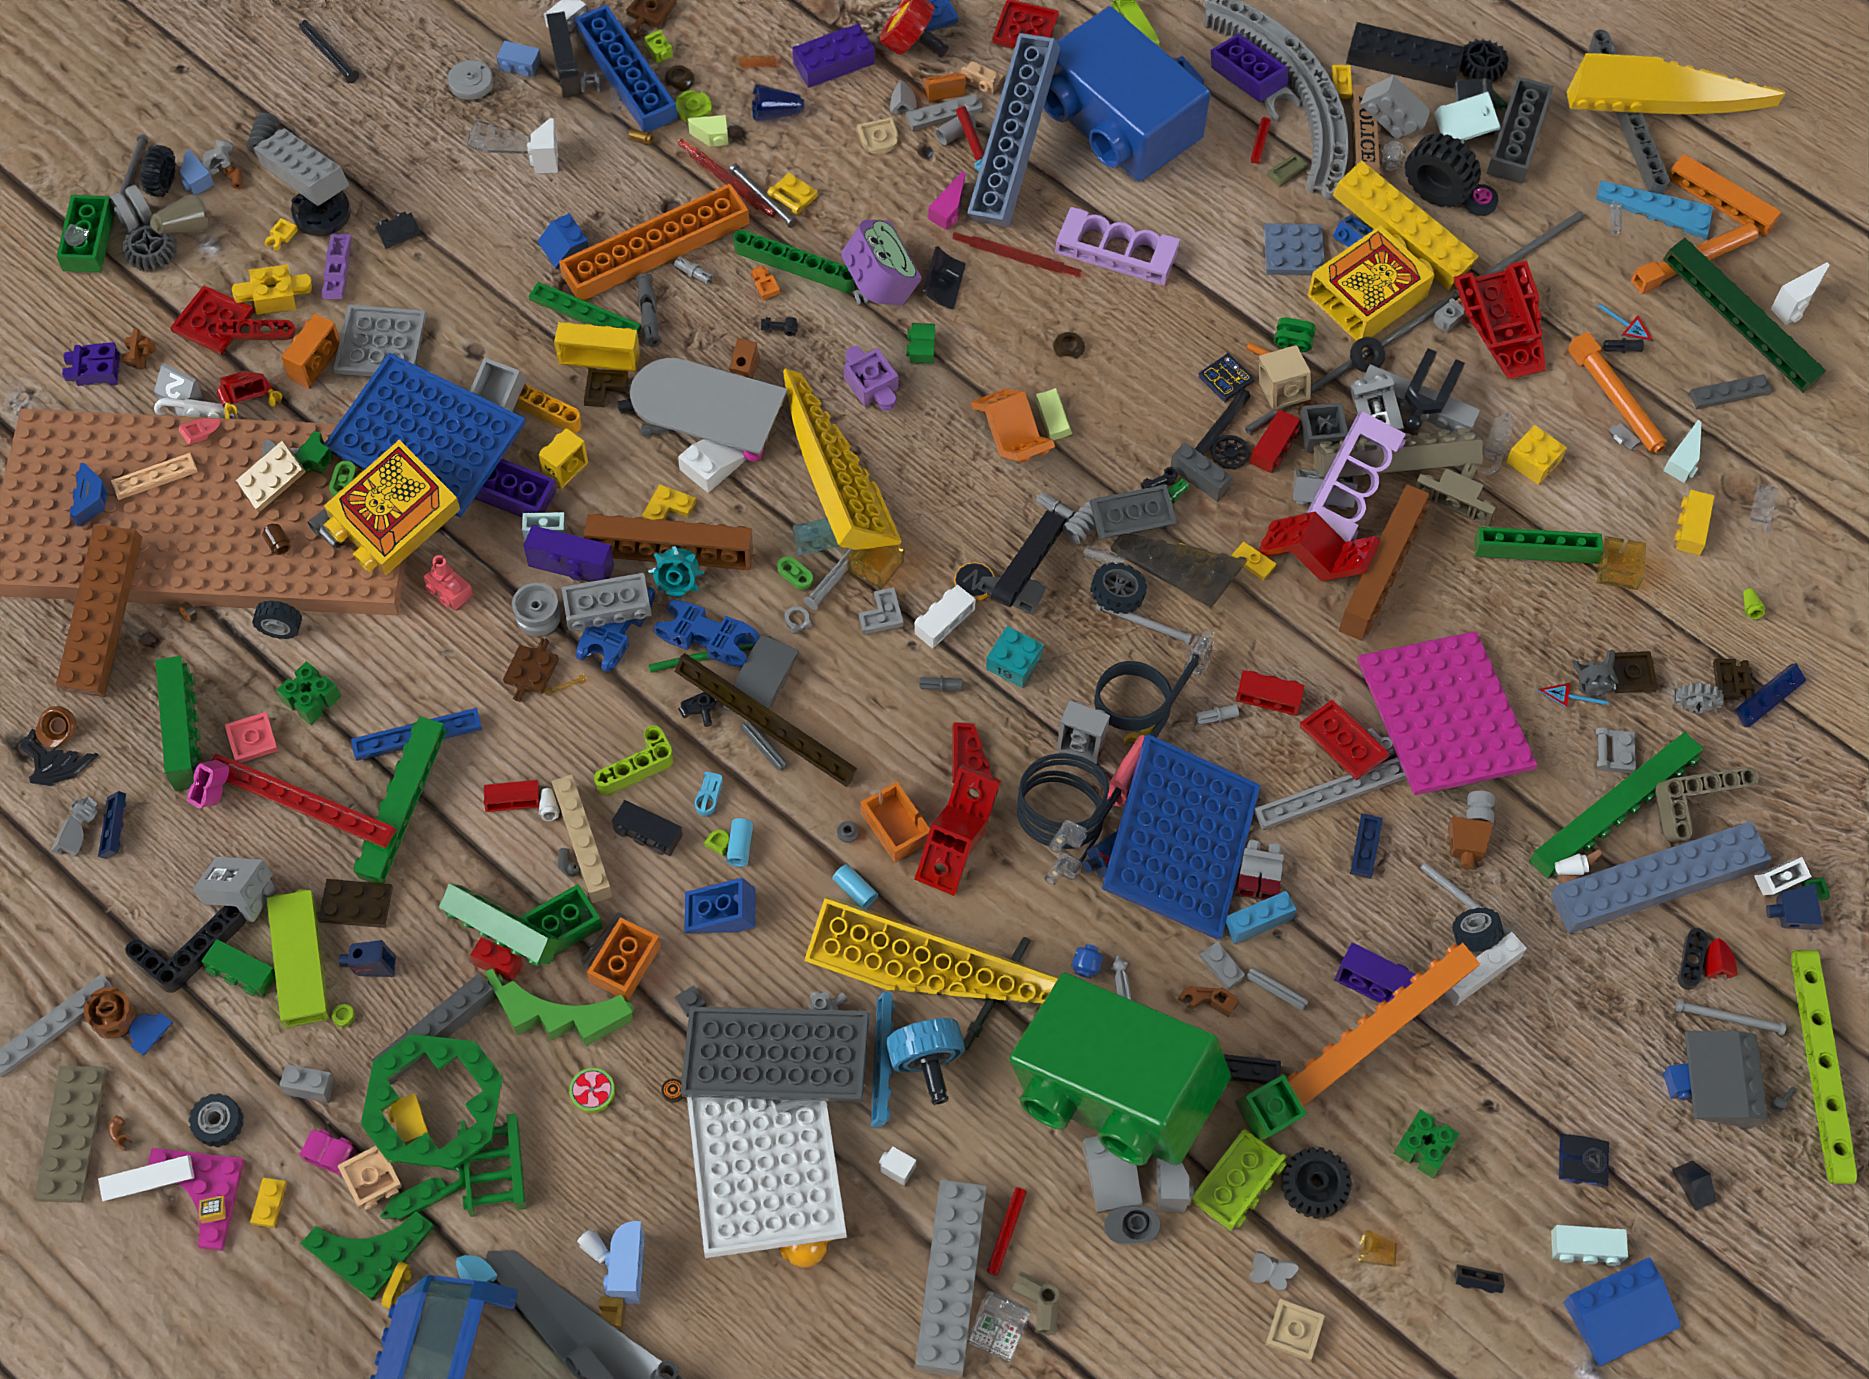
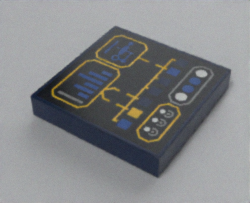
[1198,353,1254,402]

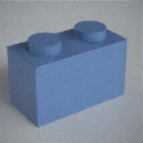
[497,41,541,78]

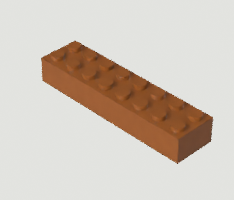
[1339,484,1430,641]
[584,513,753,570]
[56,524,142,697]

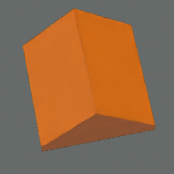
[923,72,966,102]

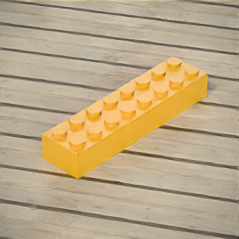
[1332,160,1479,290]

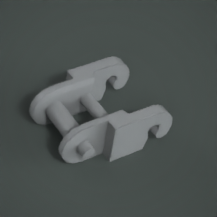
[581,71,600,93]

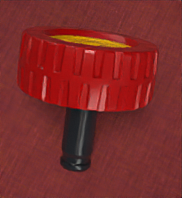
[879,0,949,58]

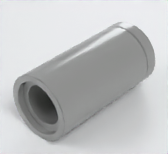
[935,111,976,146]

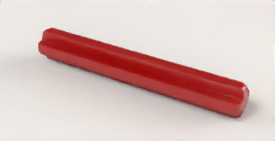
[987,1187,1027,1276]

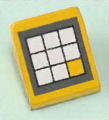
[199,1196,226,1224]

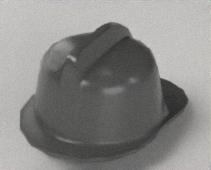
[1104,1206,1160,1244]

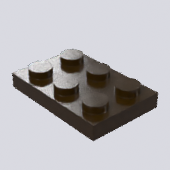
[318,879,393,928]

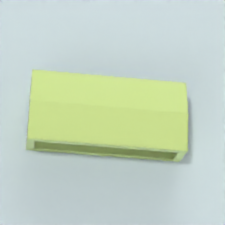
[1036,388,1072,440]

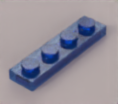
[1735,663,1806,727]

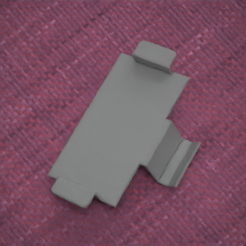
[1609,423,1641,451]

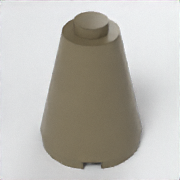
[150,194,208,233]

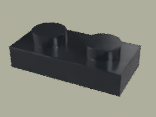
[1454,1264,1505,1294]

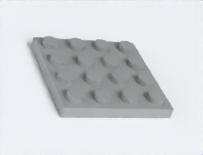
[333,305,427,377]

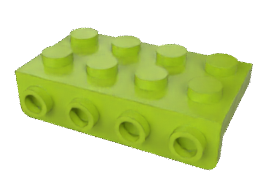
[1191,1129,1287,1231]

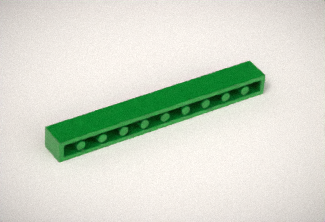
[1529,732,1703,879]

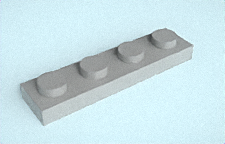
[906,94,983,131]

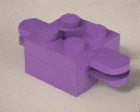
[843,346,898,411]

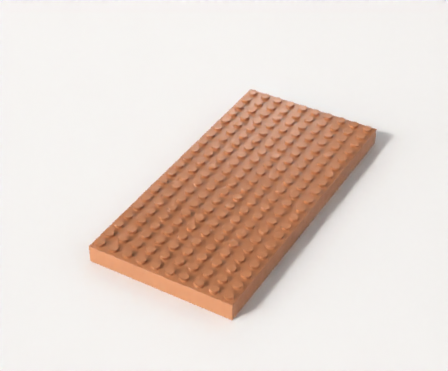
[0,409,407,615]

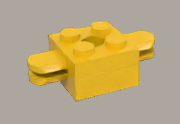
[232,264,312,315]

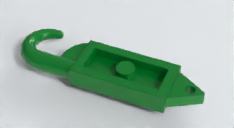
[380,1166,465,1221]

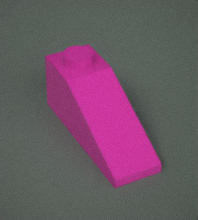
[928,171,966,230]

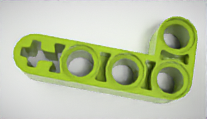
[1112,0,1159,47]
[594,725,673,796]

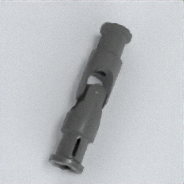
[636,273,662,347]

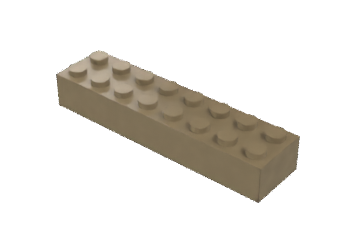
[1314,428,1483,478]

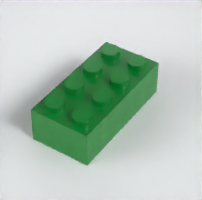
[56,195,115,273]

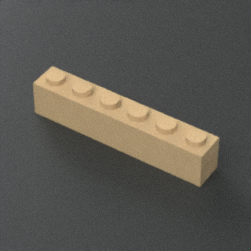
[552,775,612,904]

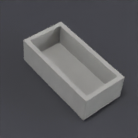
[470,357,527,412]

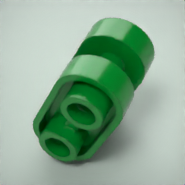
[1274,317,1316,353]

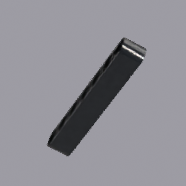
[991,510,1067,608]

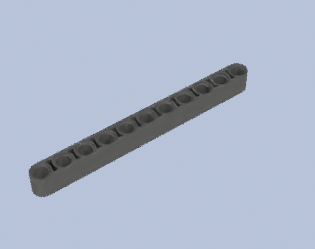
[1589,29,1670,195]

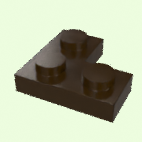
[584,368,629,407]

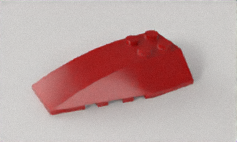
[1453,260,1546,380]

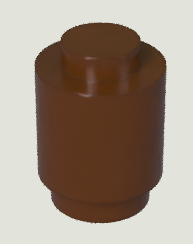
[262,524,291,555]

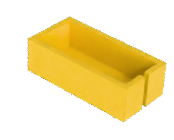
[554,322,640,372]

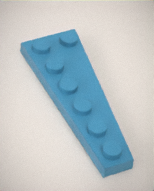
[1596,181,1713,240]

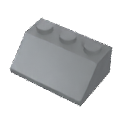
[1292,468,1357,510]

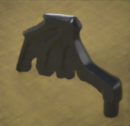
[20,729,98,786]

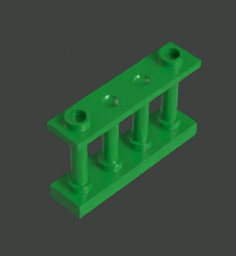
[457,1113,527,1217]

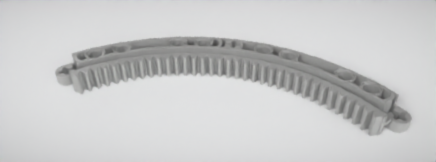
[1203,0,1348,199]

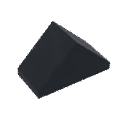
[1672,1160,1716,1211]

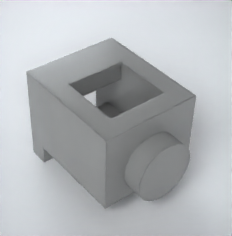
[1433,298,1465,334]

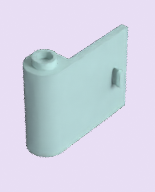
[1434,92,1500,144]

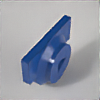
[129,1013,173,1056]

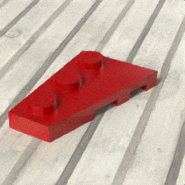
[952,722,994,783]

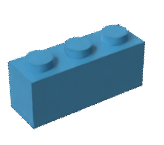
[1225,891,1296,944]

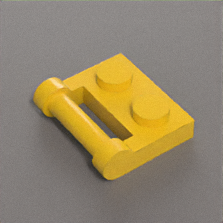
[767,172,818,215]

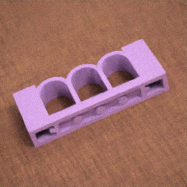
[1055,207,1180,286]
[1307,411,1406,542]

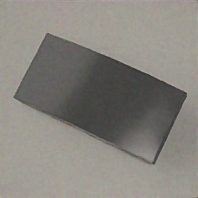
[723,634,799,715]

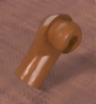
[223,165,243,189]

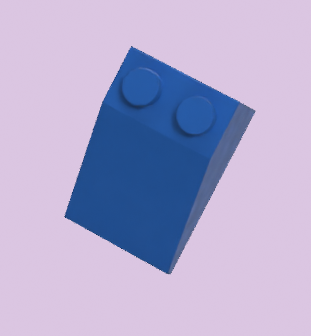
[684,878,755,933]

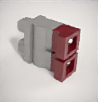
[1236,840,1284,900]

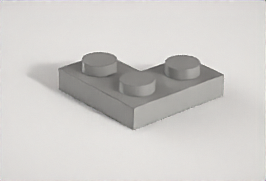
[858,587,904,635]

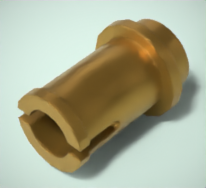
[628,128,654,146]

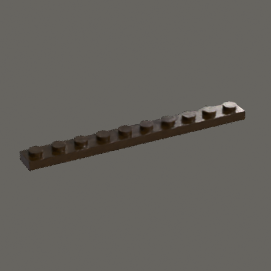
[674,653,857,787]

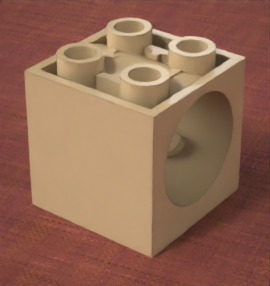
[1259,345,1311,410]

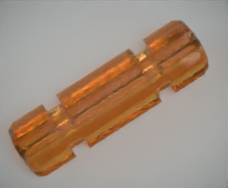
[740,55,776,67]

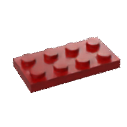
[1300,700,1389,781]

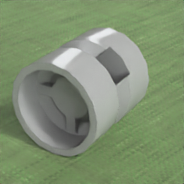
[1466,791,1496,826]

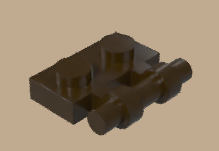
[1713,659,1755,701]

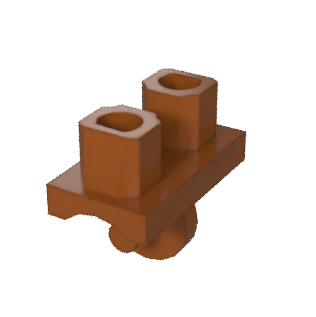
[122,329,156,370]

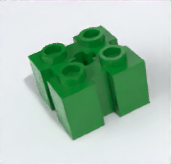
[276,661,341,725]
[1393,1109,1460,1178]

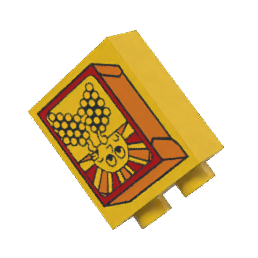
[1308,225,1435,341]
[323,440,460,575]

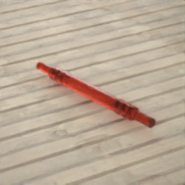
[678,139,776,218]
[952,232,1082,277]

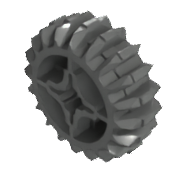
[123,224,177,272]

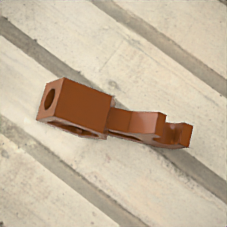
[1178,986,1240,1018]

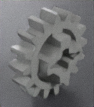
[1676,683,1724,714]

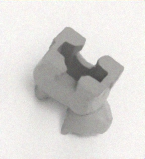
[202,139,233,174]

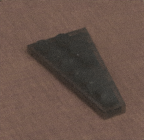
[1110,534,1247,608]

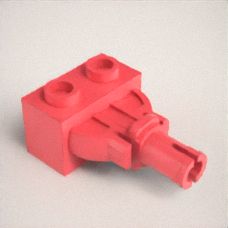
[423,555,473,611]

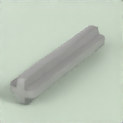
[1247,968,1309,1010]

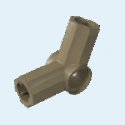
[1012,1271,1059,1335]

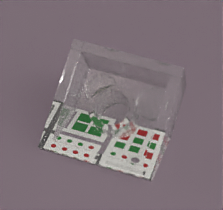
[967,1290,1032,1362]

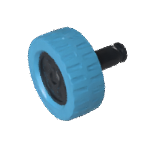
[886,1018,965,1105]

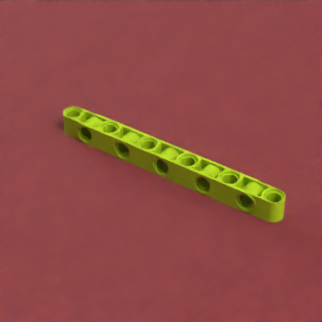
[1791,950,1857,1184]

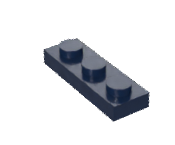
[98,791,126,859]
[1350,813,1383,879]

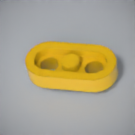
[382,1261,412,1309]

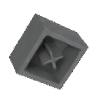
[1299,403,1348,453]

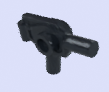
[678,692,719,727]

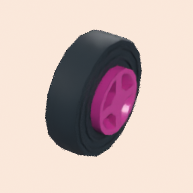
[1464,184,1499,216]

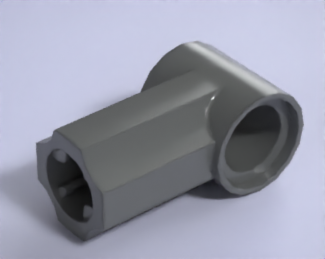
[307,509,348,549]

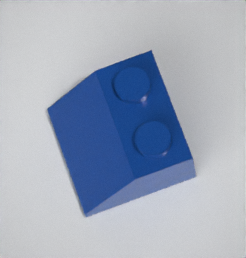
[538,213,589,270]

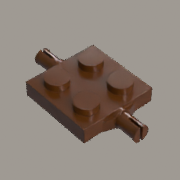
[503,638,559,702]

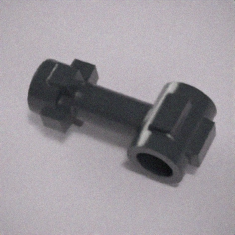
[761,317,798,336]
[1141,467,1178,489]

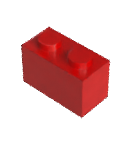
[470,937,523,982]

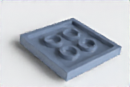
[1264,223,1325,275]

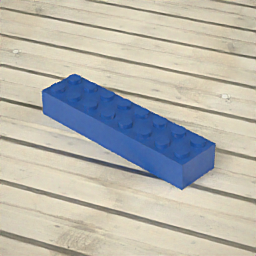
[574,5,678,132]

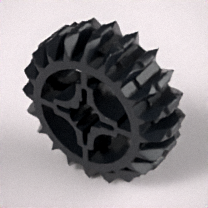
[1460,38,1509,81]
[140,145,176,197]

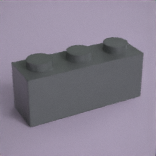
[1170,442,1232,502]

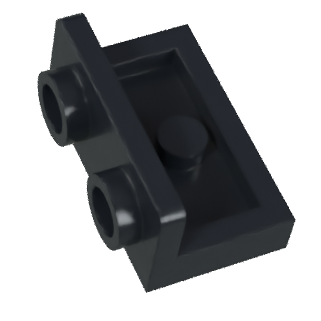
[375,212,421,249]

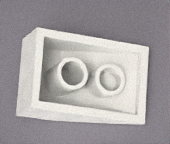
[1771,262,1830,325]
[678,439,747,493]

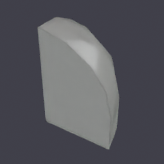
[890,80,916,115]
[50,815,84,856]

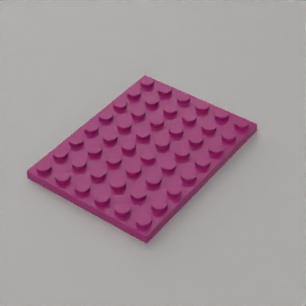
[1357,631,1537,796]

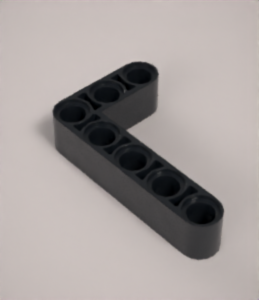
[546,11,581,98]
[125,905,246,993]

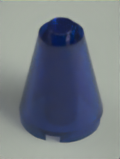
[752,84,804,122]

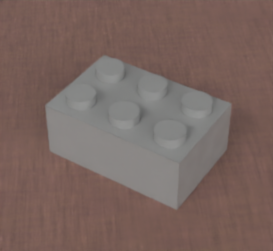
[1360,75,1430,139]
[1057,701,1110,764]

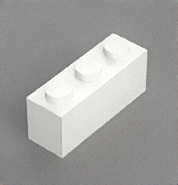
[915,584,976,649]

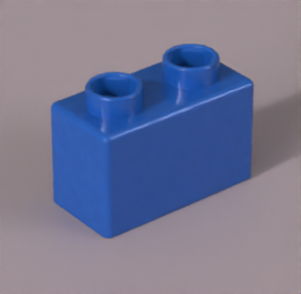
[1043,6,1210,181]

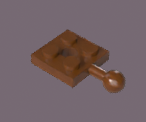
[625,0,677,39]

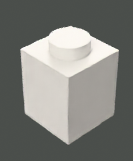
[879,1146,916,1186]

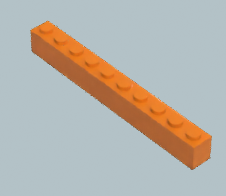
[1287,943,1480,1107]

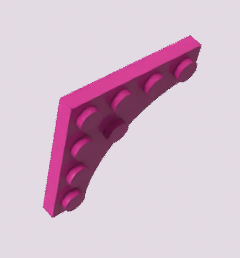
[147,1148,244,1251]

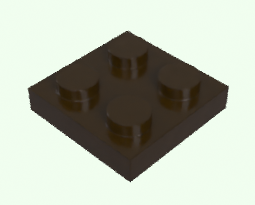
[1613,651,1658,694]

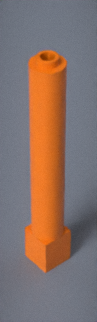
[1631,222,1759,294]
[1568,331,1667,453]

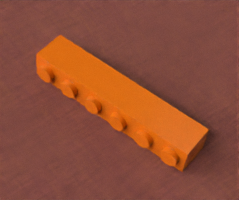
[1669,154,1781,237]

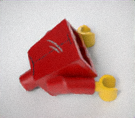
[217,371,282,419]

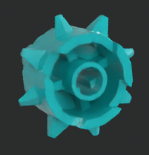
[648,546,705,598]

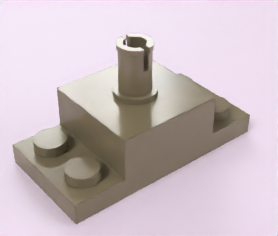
[1416,462,1496,527]

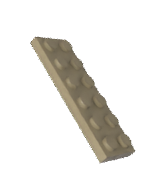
[34,1066,107,1203]

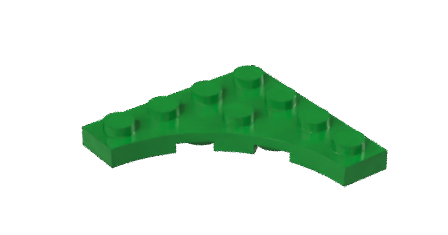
[300,1211,434,1301]

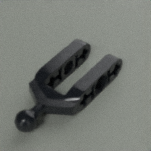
[1404,348,1465,431]

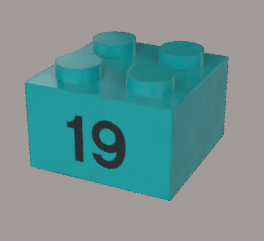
[986,626,1044,688]

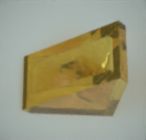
[1359,1230,1397,1267]

